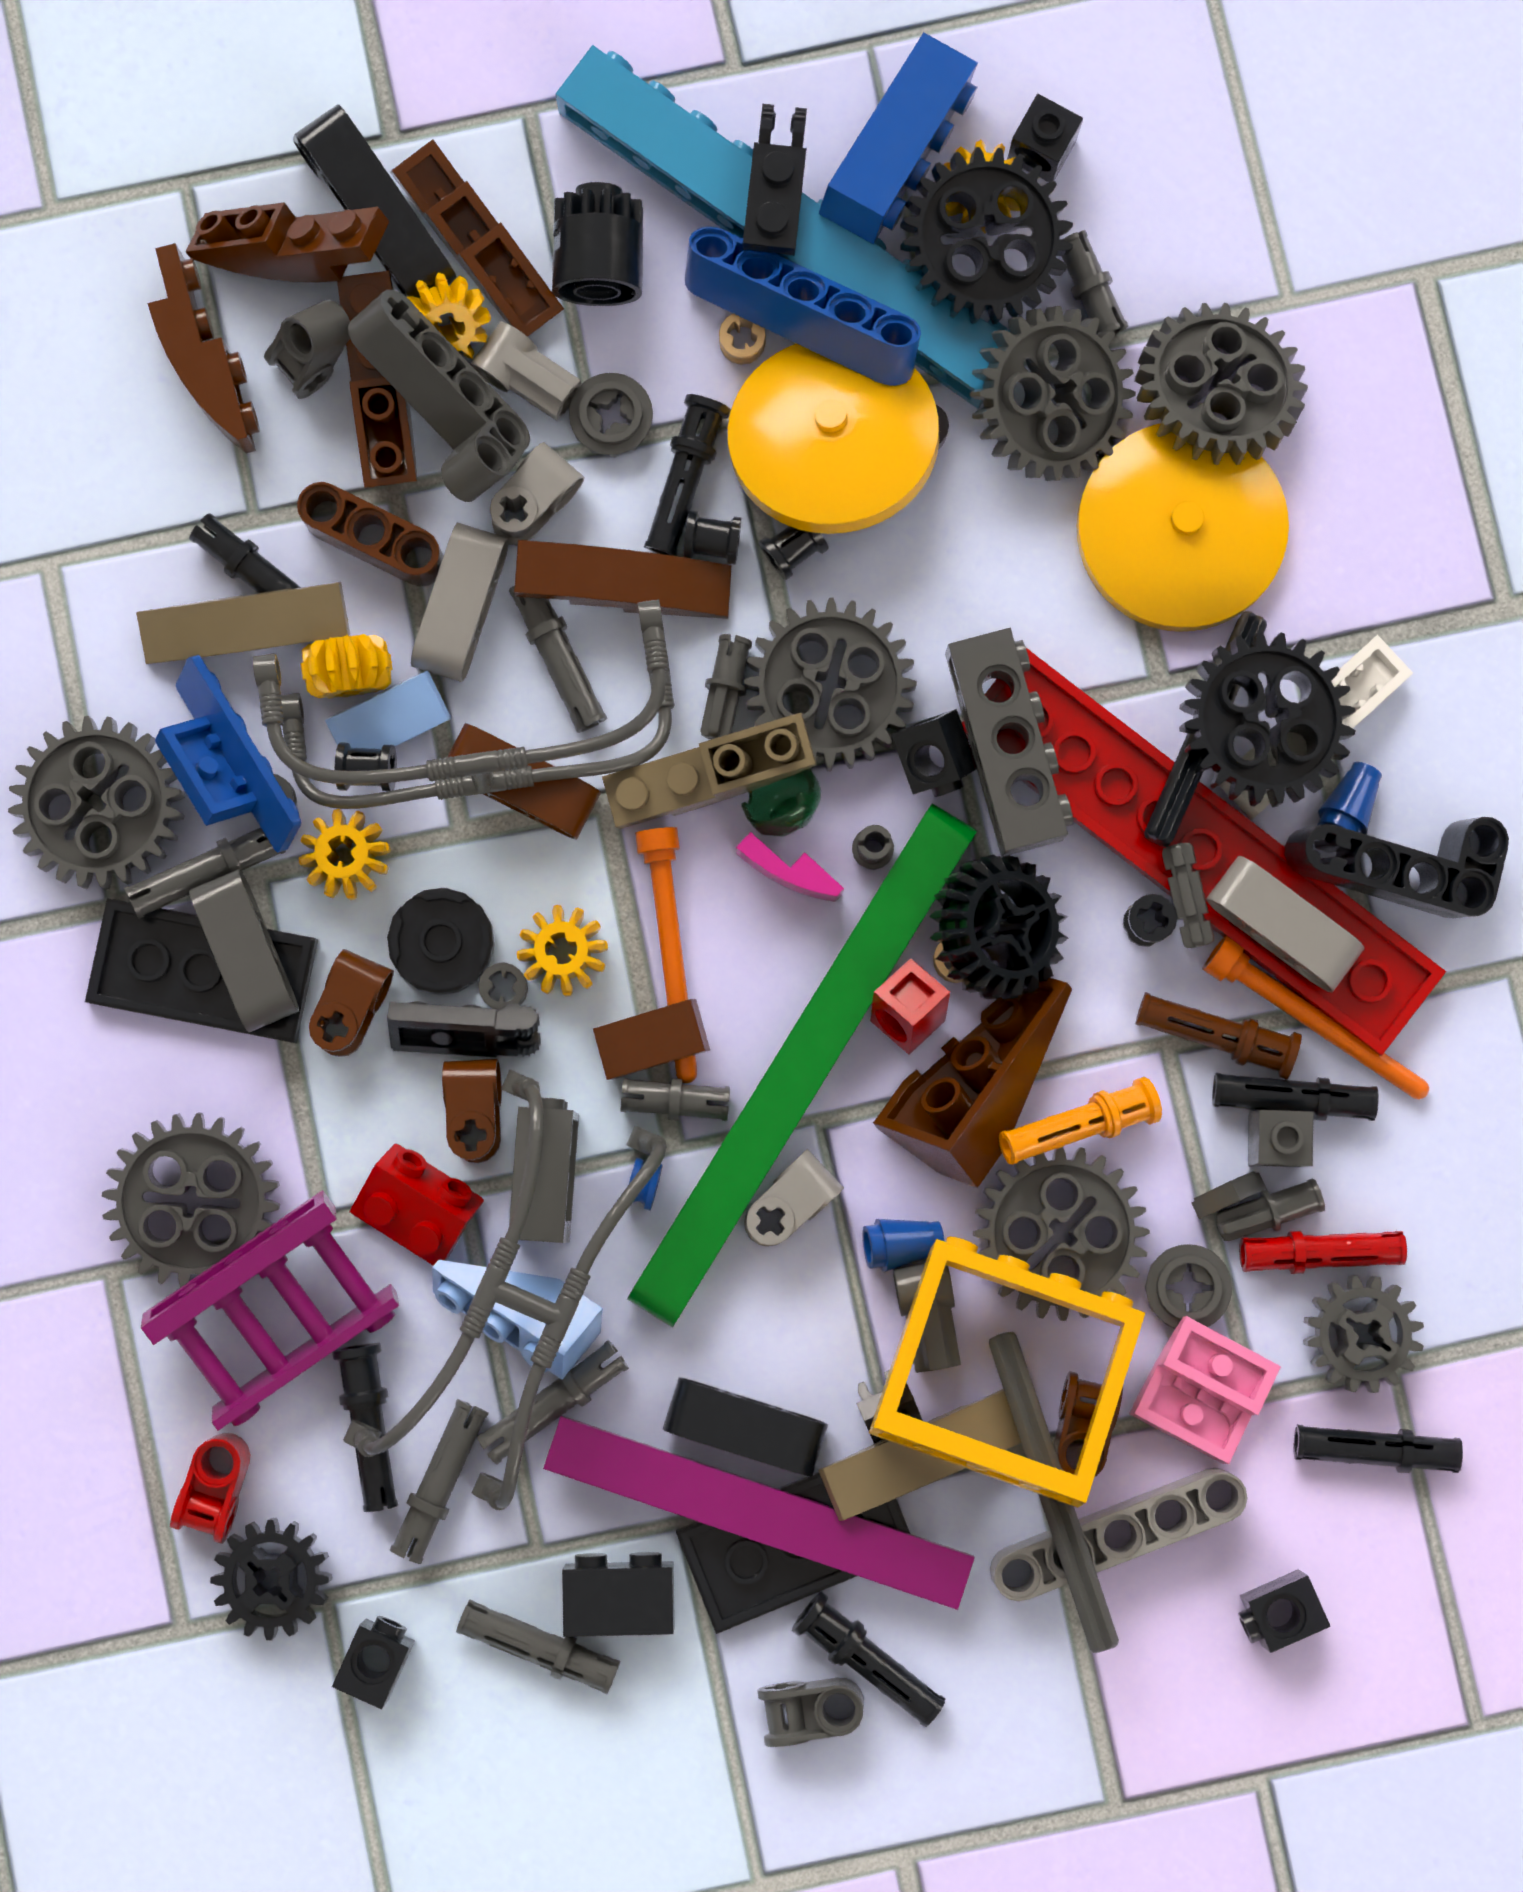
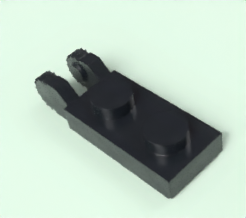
[742,103,807,256]
[387,1001,541,1058]

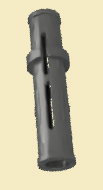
[508,586,608,733]
[124,827,286,919]
[477,1340,629,1465]
[389,1399,489,1564]
[456,1599,621,1694]

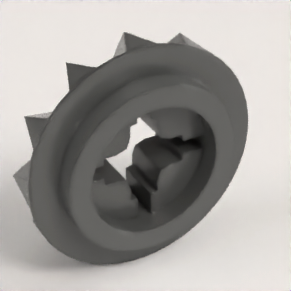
[569,373,653,458]
[1144,1244,1232,1329]

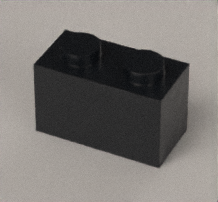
[562,1552,675,1637]

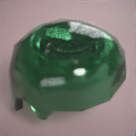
[741,768,821,837]

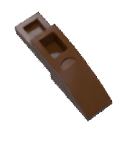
[185,202,389,283]
[147,243,260,453]
[337,271,418,488]

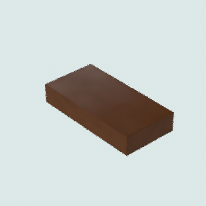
[593,999,710,1080]

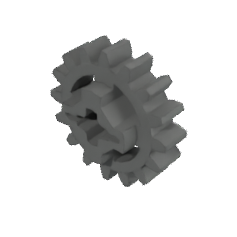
[1303,1275,1424,1393]

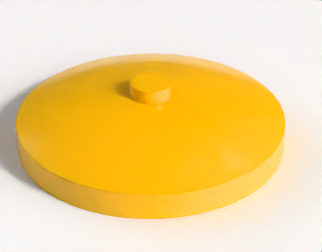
[728,344,939,534]
[1076,423,1289,632]

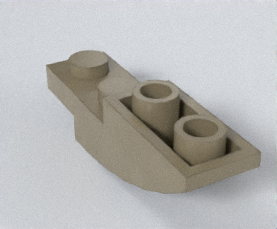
[602,712,817,829]

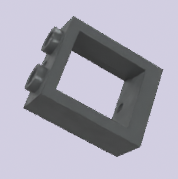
[509,1097,579,1243]

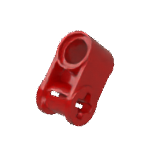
[170,1433,251,1544]

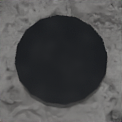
[387,888,495,995]

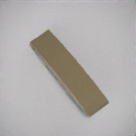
[136,581,350,664]
[818,1389,1021,1521]

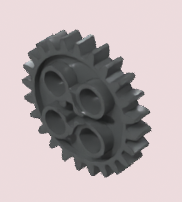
[1134,303,1308,465]
[970,306,1136,481]
[744,597,917,771]
[8,716,185,890]
[102,1112,281,1288]
[973,1147,1150,1321]

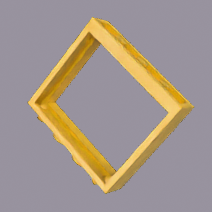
[869,1236,1145,1508]

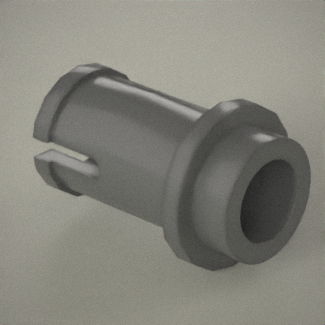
[852,825,894,870]

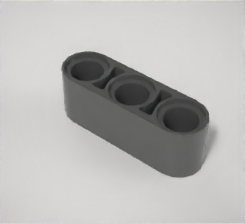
[189,869,299,1032]

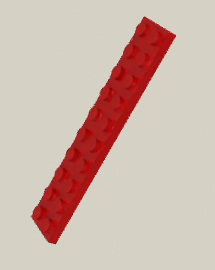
[962,648,1447,1056]

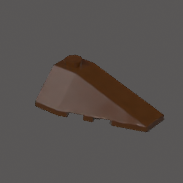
[873,978,1072,1188]

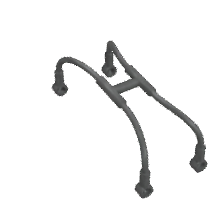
[253,599,675,809]
[343,1070,667,1510]

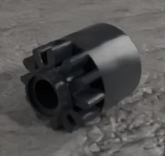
[552,182,643,306]

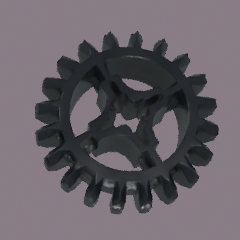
[929,855,1069,1000]

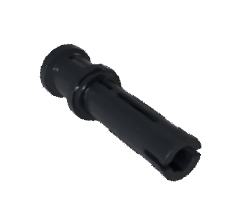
[644,394,731,556]
[332,1343,398,1512]
[792,1591,946,1727]

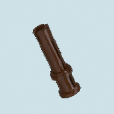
[1135,992,1302,1080]

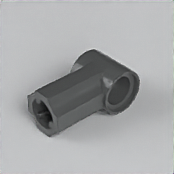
[893,1263,961,1373]

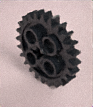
[900,147,1073,324]
[1179,631,1356,808]

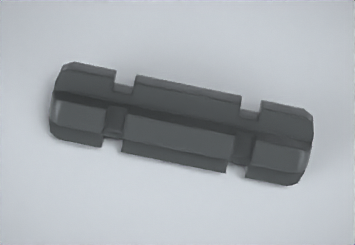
[1162,843,1215,948]

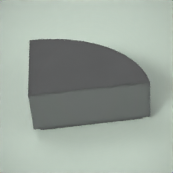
[1191,1171,1267,1220]

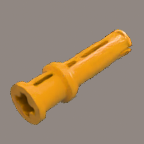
[999,1077,1162,1165]

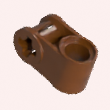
[309,949,394,1057]
[442,1059,502,1163]
[1054,1371,1123,1477]

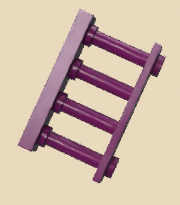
[141,1190,399,1431]

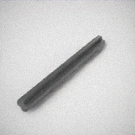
[989,1332,1119,1653]

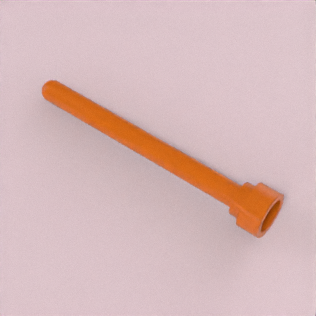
[635,827,697,1084]
[1202,936,1429,1099]

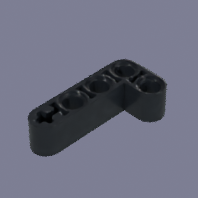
[293,104,457,298]
[1284,817,1509,918]

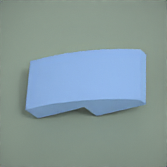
[325,670,451,749]

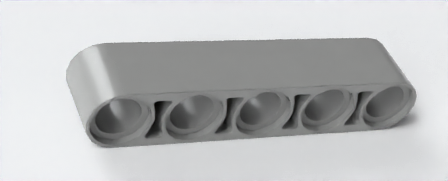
[990,1468,1248,1602]

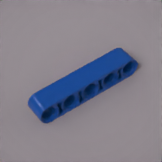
[685,227,921,386]

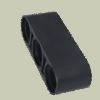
[663,1377,828,1477]

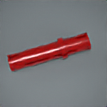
[1239,1231,1407,1274]

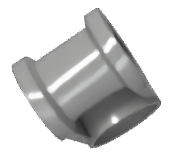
[490,442,585,546]
[744,1149,844,1247]

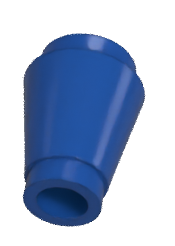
[1317,762,1382,834]
[862,1219,945,1272]

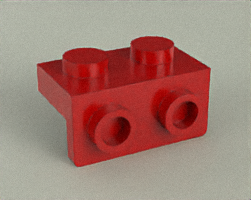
[349,1144,484,1266]

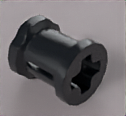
[683,510,742,565]
[759,526,829,580]
[334,742,397,791]
[1122,894,1177,947]

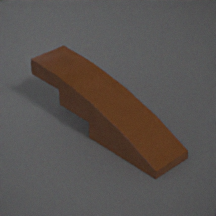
[390,139,564,337]
[514,540,732,619]

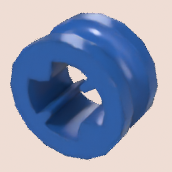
[629,1158,663,1211]

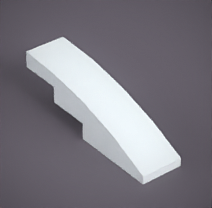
[1219,635,1413,820]

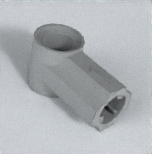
[470,321,582,421]

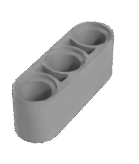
[411,522,509,682]
[1206,856,1364,993]

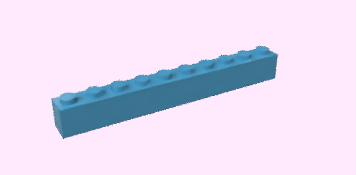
[555,45,1010,409]

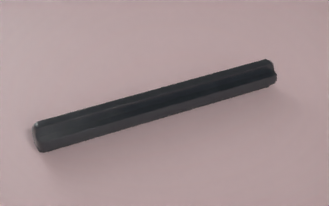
[1144,611,1267,847]

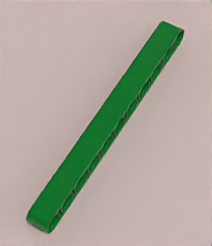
[627,803,978,1328]

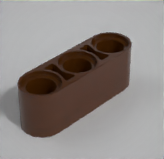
[297,482,444,587]
[447,723,601,840]

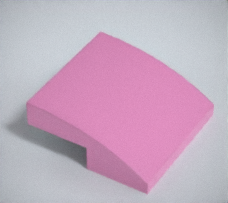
[1129,1316,1281,1464]

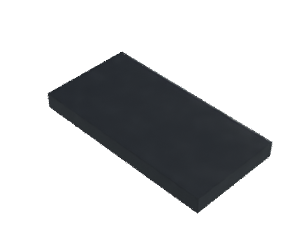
[85,898,318,1044]
[676,1472,910,1634]

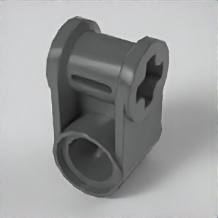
[264,300,350,399]
[757,1677,864,1747]

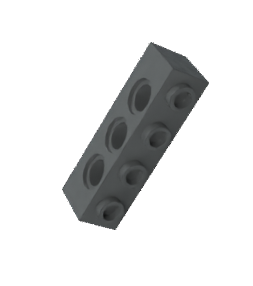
[945,627,1073,857]

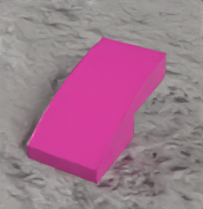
[736,832,844,902]

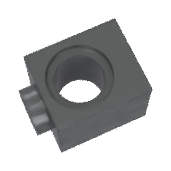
[1248,1110,1314,1167]

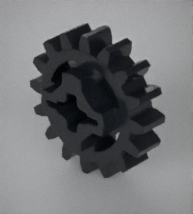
[210,1518,332,1640]

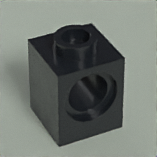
[1007,93,1083,182]
[891,709,977,797]
[1238,1569,1331,1653]
[332,1616,415,1710]

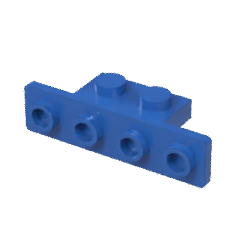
[155,655,301,853]

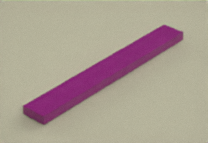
[543,1416,975,1610]

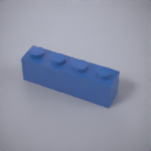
[818,32,978,244]

